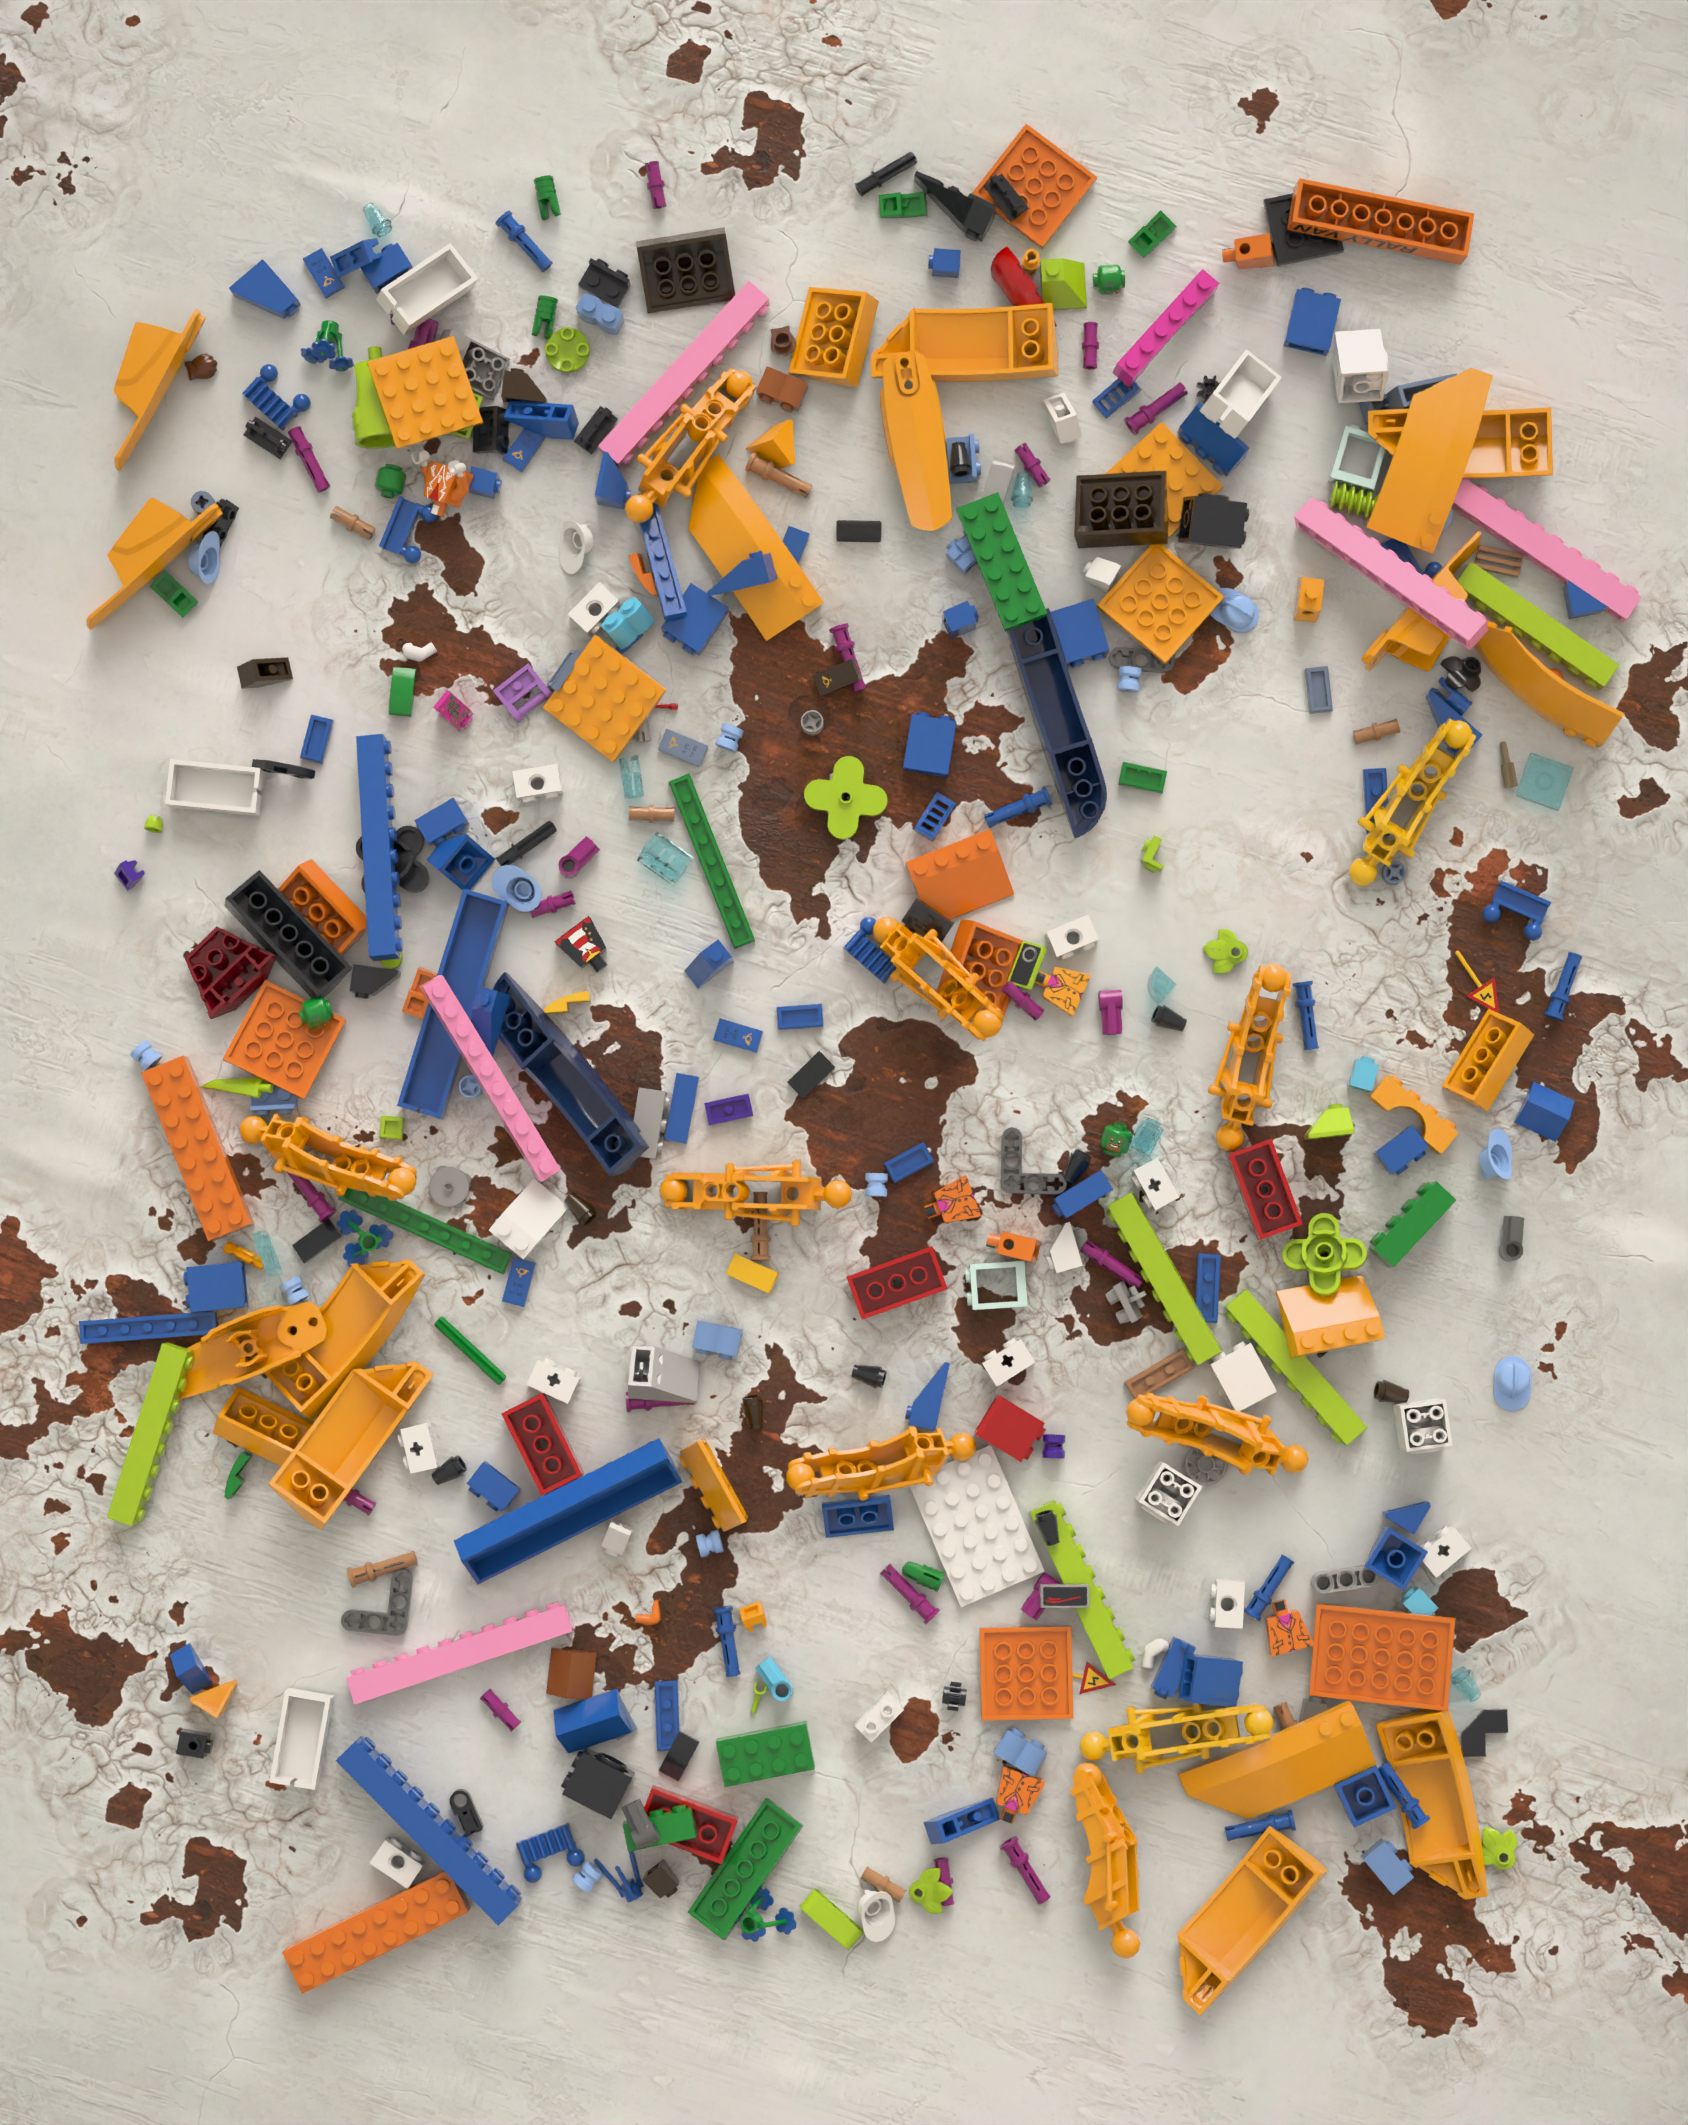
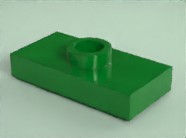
[1118,762,1167,794]

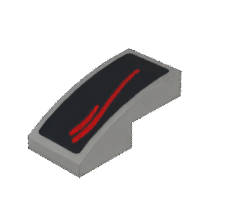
[1040,1584,1089,1608]

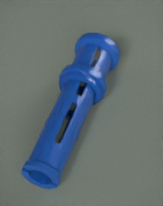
[495,210,553,272]
[984,786,1053,828]
[1544,952,1582,1022]
[1292,981,1319,1050]
[1244,1554,1294,1622]
[712,1605,741,1677]
[1378,1761,1430,1829]
[1225,1810,1296,1841]

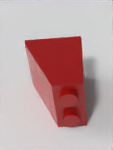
[974,1394,1046,1462]

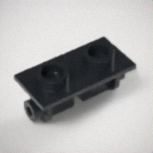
[984,173,1029,222]
[574,406,618,455]
[243,416,293,460]
[202,499,239,547]

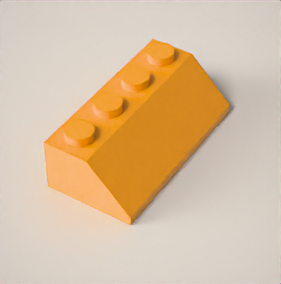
[1442,1009,1534,1112]
[213,1386,313,1466]

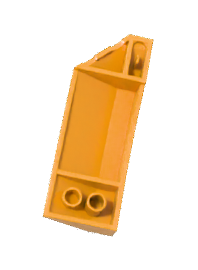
[1368,407,1553,478]
[1474,621,1624,748]
[264,1259,425,1422]
[268,1361,434,1531]

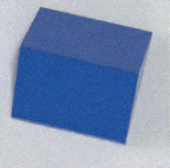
[1514,1081,1574,1142]

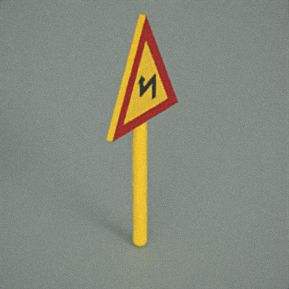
[1455,951,1499,1013]
[1072,1661,1116,1694]

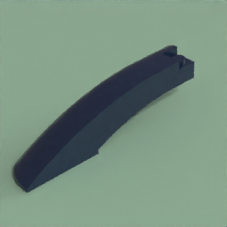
[1007,608,1107,839]
[493,972,649,1176]

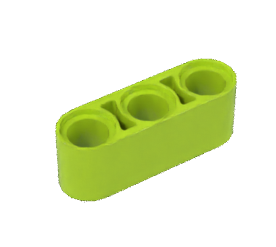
[800,1888,864,1950]

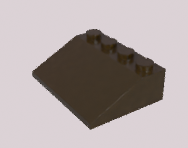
[636,227,735,313]
[1074,471,1168,548]

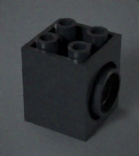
[1178,493,1249,549]
[561,1748,635,1819]

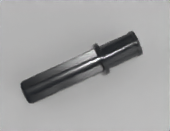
[855,152,917,197]
[495,821,557,866]

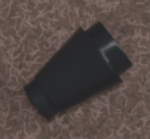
[949,442,972,477]
[1151,1005,1187,1032]
[1063,1149,1092,1184]
[851,1364,887,1389]
[432,1455,467,1485]
[1035,1510,1060,1546]

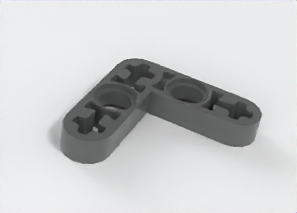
[1109,647,1175,673]
[1001,1127,1067,1194]
[341,1569,413,1636]

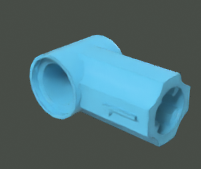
[755,1656,793,1701]

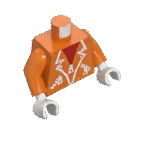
[411,450,474,517]

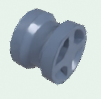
[191,491,216,515]
[1381,861,1406,885]

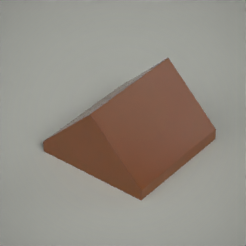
[546,1648,597,1699]

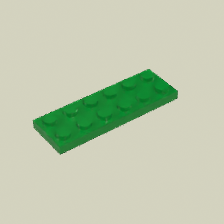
[956,492,1047,632]
[688,1798,804,1940]

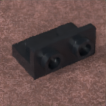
[578,258,631,308]
[473,406,510,455]
[901,898,955,942]

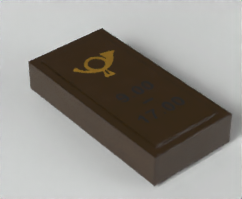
[813,659,862,697]

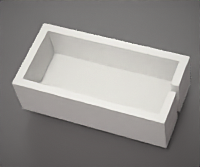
[376,243,478,335]
[1199,350,1282,439]
[165,759,264,816]
[269,1688,334,1790]

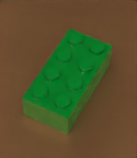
[1368,1181,1456,1267]
[716,1721,815,1787]

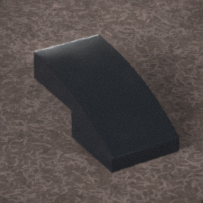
[658,1731,700,1781]

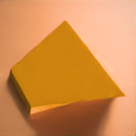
[745,419,795,469]
[190,1679,238,1718]

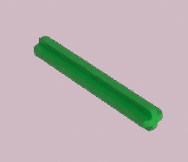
[434,1317,506,1385]

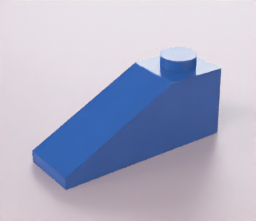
[504,401,579,440]
[707,550,777,597]
[1425,690,1482,756]
[472,986,510,1057]
[905,1362,950,1430]
[923,1798,1000,1844]

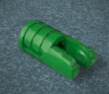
[533,175,561,220]
[531,295,558,339]
[902,1561,945,1592]

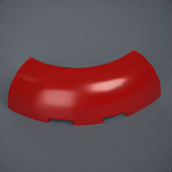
[990,246,1057,327]

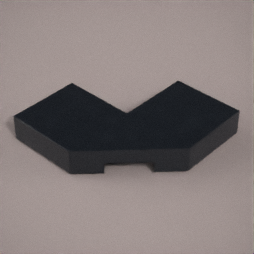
[252,759,315,779]
[1461,1709,1508,1757]

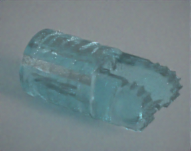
[619,755,645,799]

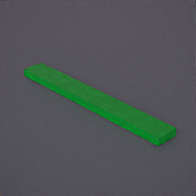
[668,774,755,949]
[338,1188,512,1274]

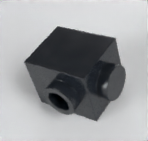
[176,1729,213,1759]

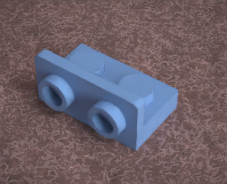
[946,433,981,484]
[249,1083,298,1115]

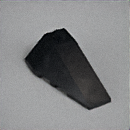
[914,171,996,242]

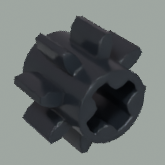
[1196,375,1221,404]
[942,1681,967,1711]

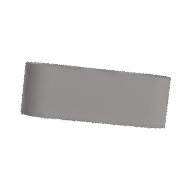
[982,457,1015,505]
[1311,1565,1379,1594]

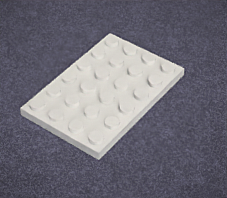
[910,1445,1045,1607]

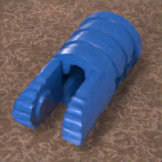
[1429,677,1473,716]

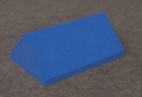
[822,1495,894,1538]
[553,1688,633,1754]

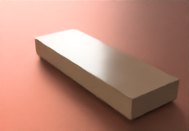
[1124,1348,1195,1399]

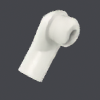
[402,642,437,662]
[1142,1638,1169,1668]

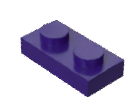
[704,1093,753,1126]

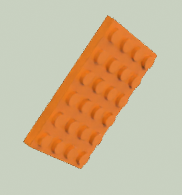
[1309,1603,1456,1711]

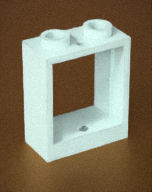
[1328,425,1386,493]
[965,1261,1027,1310]

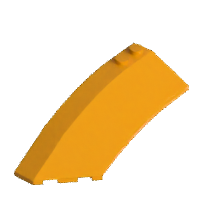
[871,303,1059,382]
[1366,368,1493,553]
[688,454,824,641]
[1178,1701,1377,1819]
[1376,1708,1488,1900]
[1177,1826,1329,2016]

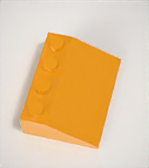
[788,287,879,387]
[1276,1275,1385,1359]
[678,1437,748,1532]

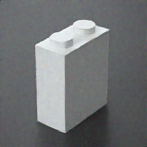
[1209,1341,1277,1412]

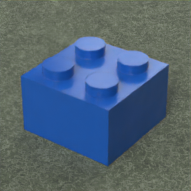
[1333,1765,1396,1828]

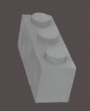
[634,1088,670,1160]

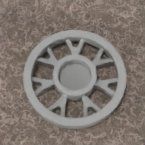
[1184,1447,1228,1486]

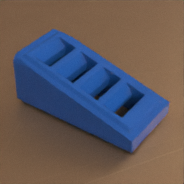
[1092,378,1142,419]
[914,792,956,842]

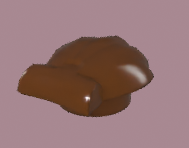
[771,326,796,356]
[184,353,218,381]

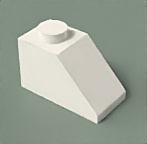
[1043,393,1082,444]
[1083,557,1121,593]
[1046,1222,1083,1273]
[601,1520,634,1557]

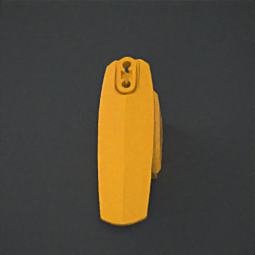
[113,309,206,471]
[880,350,952,531]
[86,498,223,630]
[1361,530,1481,672]
[178,1301,328,1400]

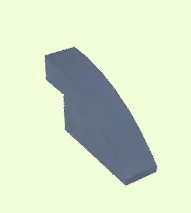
[1359,373,1457,425]

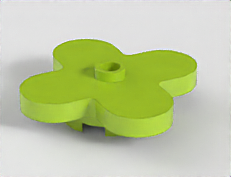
[804,756,887,840]
[1282,1213,1367,1297]

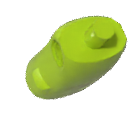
[351,346,395,449]

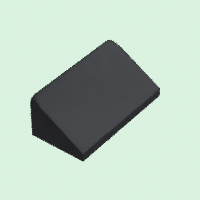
[836,520,882,542]
[787,1051,835,1099]
[292,1218,343,1263]

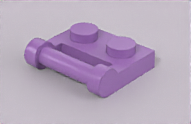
[493,663,552,723]

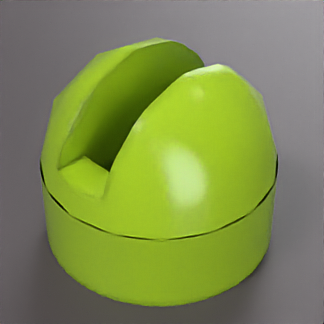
[144,815,163,833]

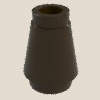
[564,1192,597,1226]
[1374,1380,1409,1403]
[741,1395,763,1429]

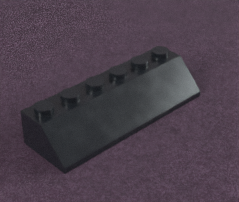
[224,870,352,999]

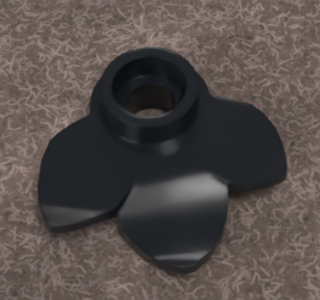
[1440,656,1481,692]

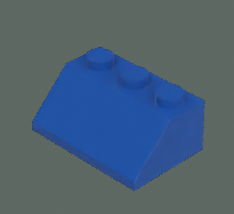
[1177,402,1249,477]

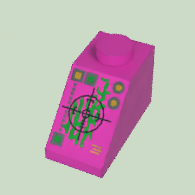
[433,690,473,731]

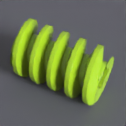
[1329,480,1379,521]

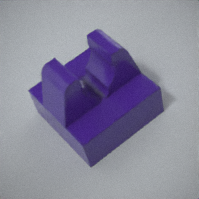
[114,860,145,891]

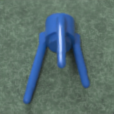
[594,1851,644,1903]

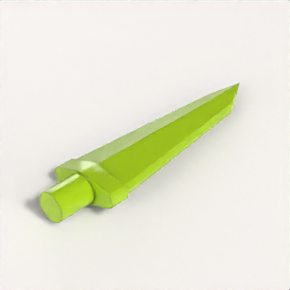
[201,1077,274,1098]

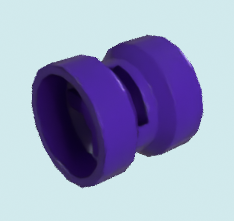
[1042,1434,1065,1458]

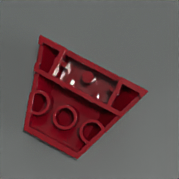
[185,926,276,1019]

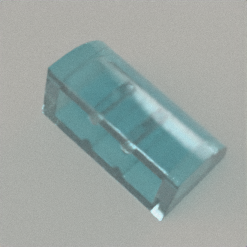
[637,832,694,886]
[1147,966,1177,1004]

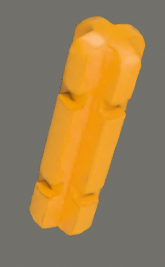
[223,1241,267,1270]

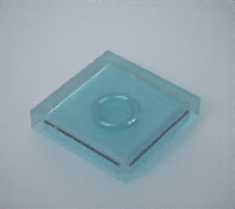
[1515,752,1574,811]
[252,1231,284,1277]

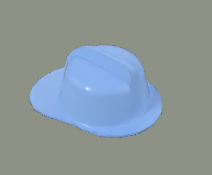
[188,531,220,584]
[1210,588,1259,632]
[492,865,542,912]
[1479,1128,1512,1180]
[1494,1356,1531,1411]

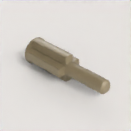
[1500,741,1518,788]

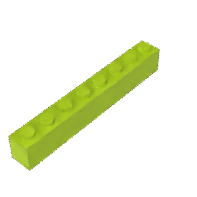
[1457,561,1619,690]
[1106,1192,1222,1365]
[1224,1289,1368,1445]
[107,1343,194,1526]
[1029,1500,1135,1679]

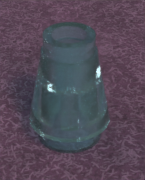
[363,203,392,237]
[1011,473,1033,508]
[1451,1667,1481,1702]

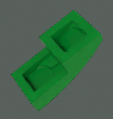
[879,192,927,218]
[1128,210,1177,258]
[150,570,198,618]
[388,667,416,717]
[224,1451,252,1500]

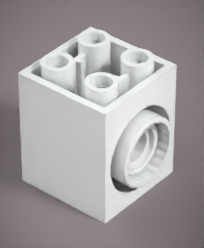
[1332,329,1389,404]
[1393,1398,1453,1454]
[1135,1460,1202,1526]

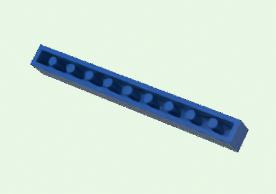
[356,734,403,961]

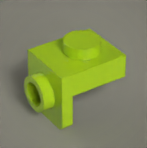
[1141,835,1164,873]

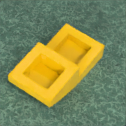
[544,991,591,1015]
[726,1253,779,1294]

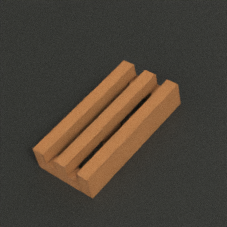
[1475,545,1524,578]

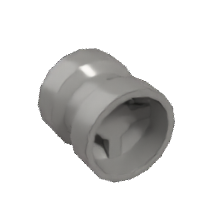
[801,710,824,736]

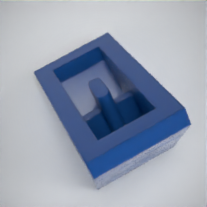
[1563,581,1606,619]
[1382,1501,1431,1534]
[170,1643,213,1694]

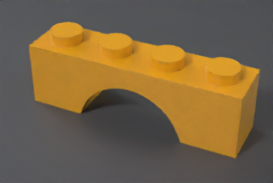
[1368,1075,1458,1155]

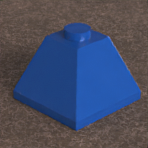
[595,451,631,510]
[426,834,495,890]
[1364,1525,1428,1591]

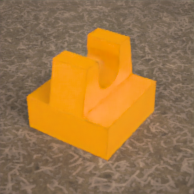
[739,1601,767,1632]

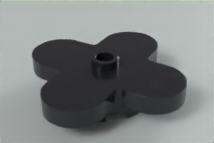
[356,826,430,893]

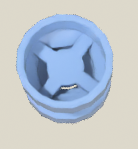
[1117,666,1142,693]
[715,723,744,752]
[130,1040,162,1071]
[459,1075,483,1099]
[865,1173,888,1197]
[279,1276,310,1306]
[696,1530,724,1557]
[572,1860,604,1893]

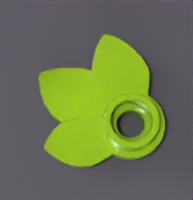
[1203,929,1248,974]
[1482,1827,1517,1870]
[909,1867,953,1914]

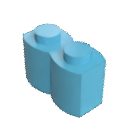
[601,597,655,650]

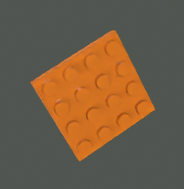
[972,124,1097,249]
[223,980,346,1100]
[979,1626,1073,1721]

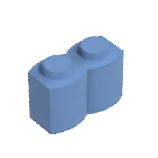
[576,294,624,335]
[692,1321,743,1360]
[993,1727,1047,1777]

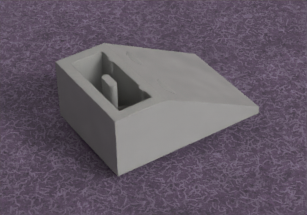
[439,329,510,400]
[628,1345,700,1403]

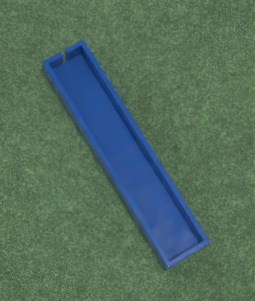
[397,889,510,1120]
[454,1438,683,1585]
[336,1736,522,1926]

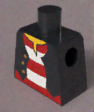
[554,916,607,973]

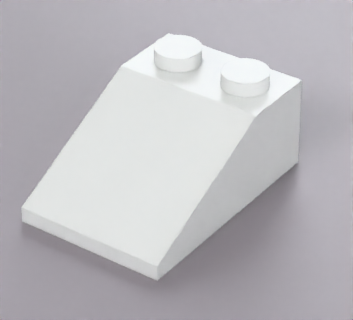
[489,1178,569,1260]

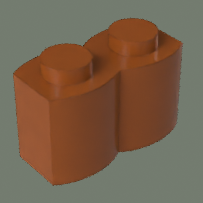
[756,366,808,413]

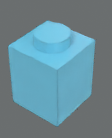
[1347,1056,1379,1092]
[1400,1586,1438,1615]

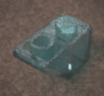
[1129,1118,1164,1155]

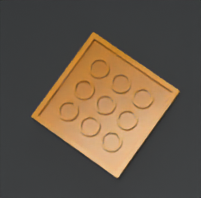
[367,336,483,450]
[1106,422,1223,538]
[1097,544,1225,664]
[543,635,667,762]

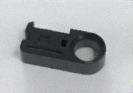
[450,1789,484,1837]

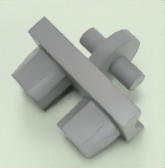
[1105,1281,1147,1324]

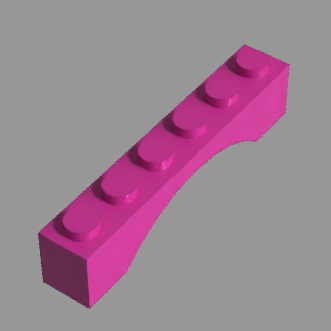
[1112,269,1220,387]

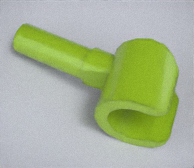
[750,1682,767,1714]

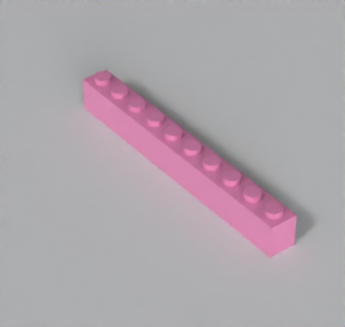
[598,281,769,468]
[1451,478,1642,623]
[1294,497,1488,650]
[420,975,561,1182]
[346,1601,574,1705]

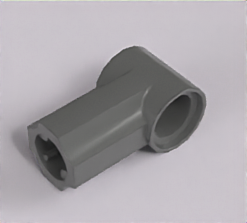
[1499,1216,1524,1262]
[622,1799,660,1850]

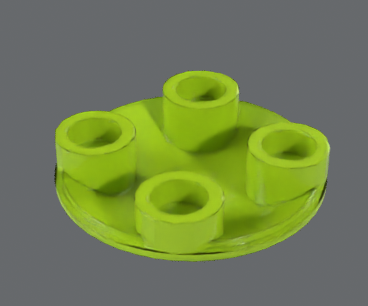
[545,327,590,373]

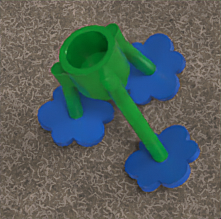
[300,320,354,372]
[337,1210,393,1267]
[740,1887,796,1942]

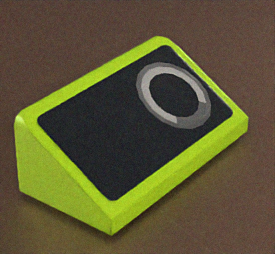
[1008,941,1047,990]

